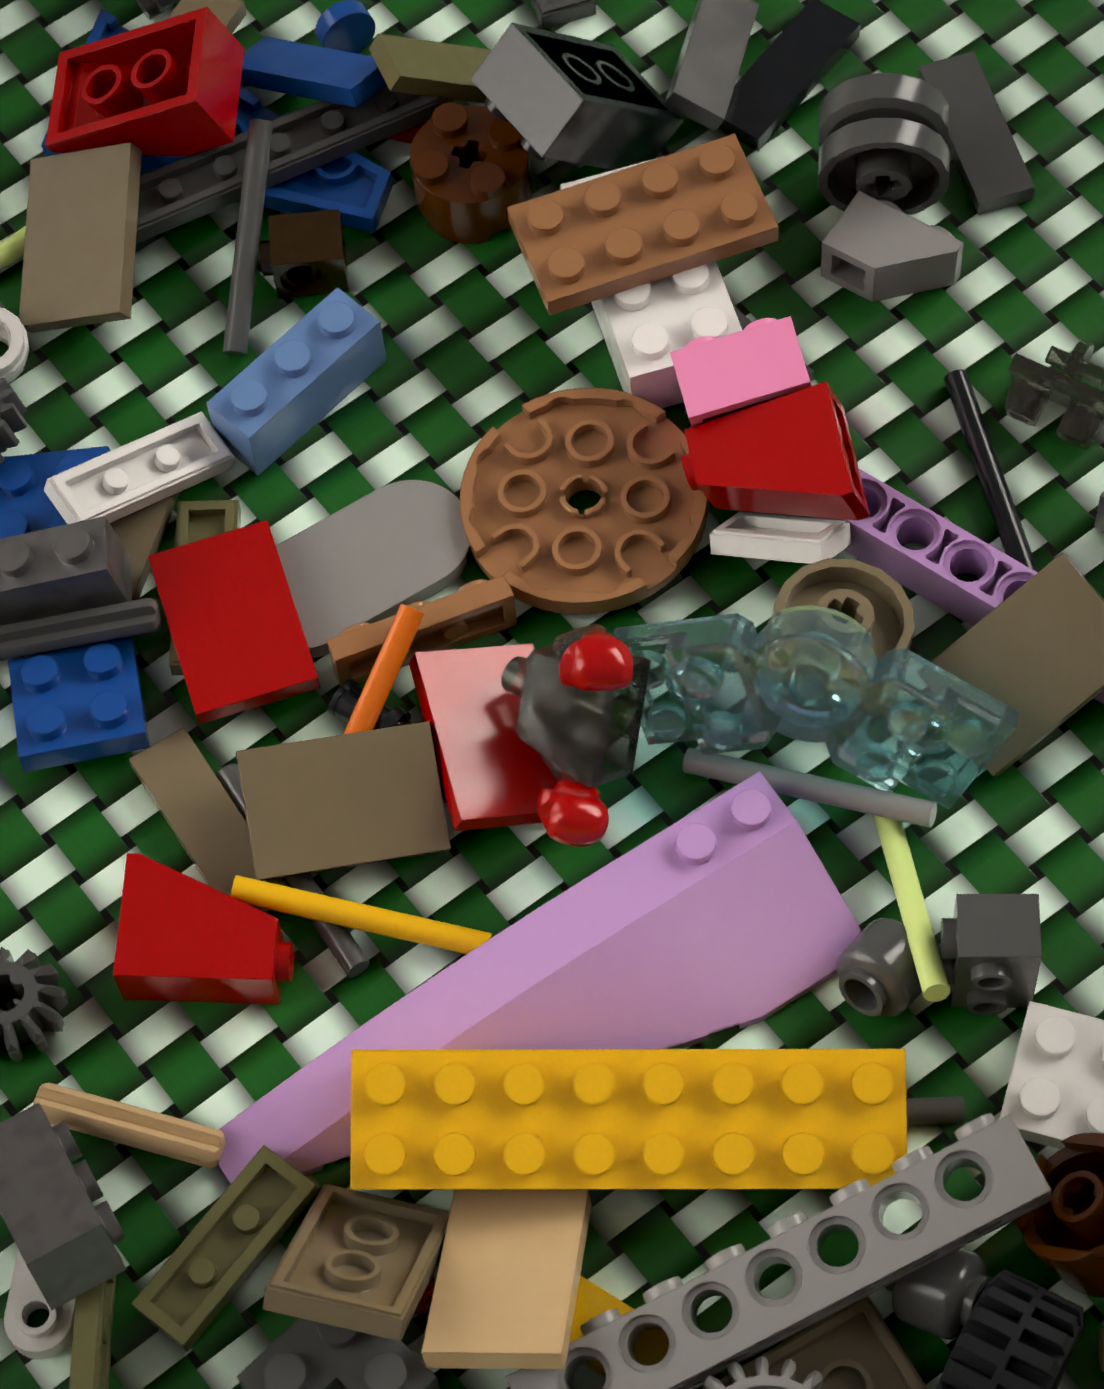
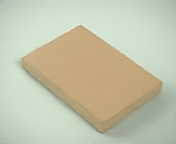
[421,1190,592,1369]

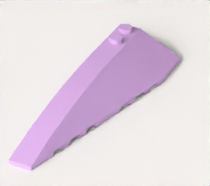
[218,771,861,1185]

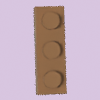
[326,575,517,689]

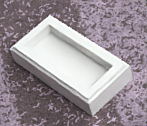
[709,511,852,564]

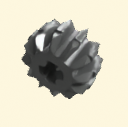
[0,947,68,1063]

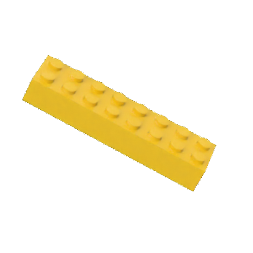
[350,1049,907,1190]

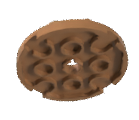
[460,388,709,615]

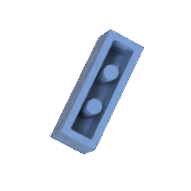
[206,287,387,476]

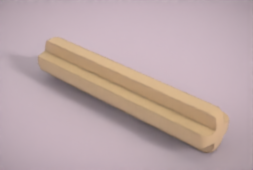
[33,1082,226,1169]

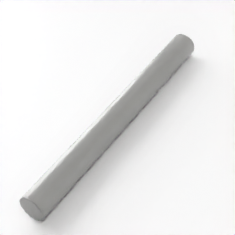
[683,748,937,828]

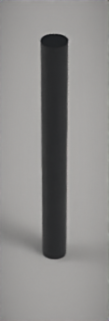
[944,369,1039,573]

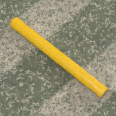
[230,875,492,954]

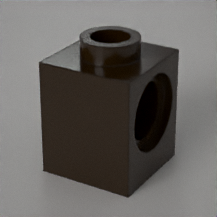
[259,209,349,299]

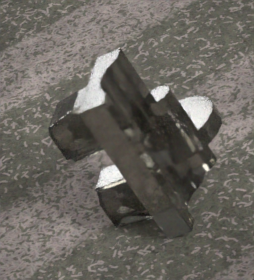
[1004,339,1104,450]

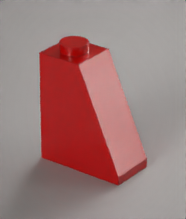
[681,382,870,521]
[113,853,294,1005]

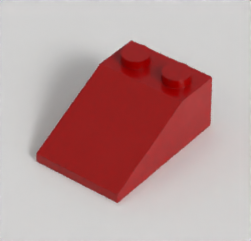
[45,7,245,157]

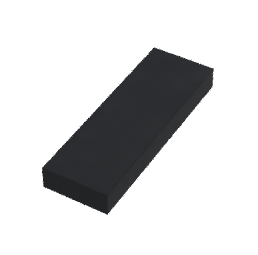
[718,0,860,151]

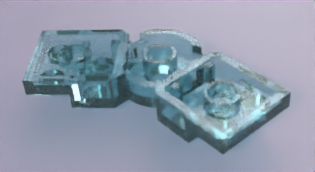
[613,605,1020,809]

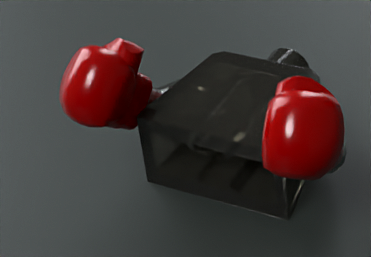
[501,624,651,847]

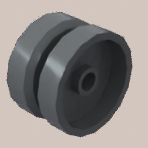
[818,73,950,215]

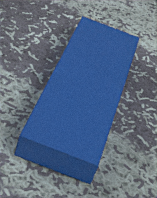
[241,36,386,108]

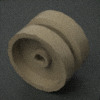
[765,558,915,724]

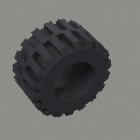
[936,1269,1084,1389]

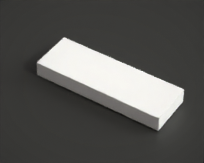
[44,411,235,524]

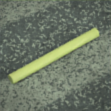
[873,789,950,1002]

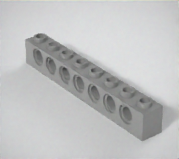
[506,1113,1053,1389]

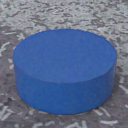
[315,0,376,53]

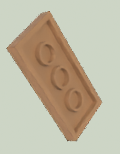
[507,133,779,316]

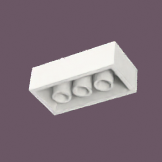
[560,157,742,409]

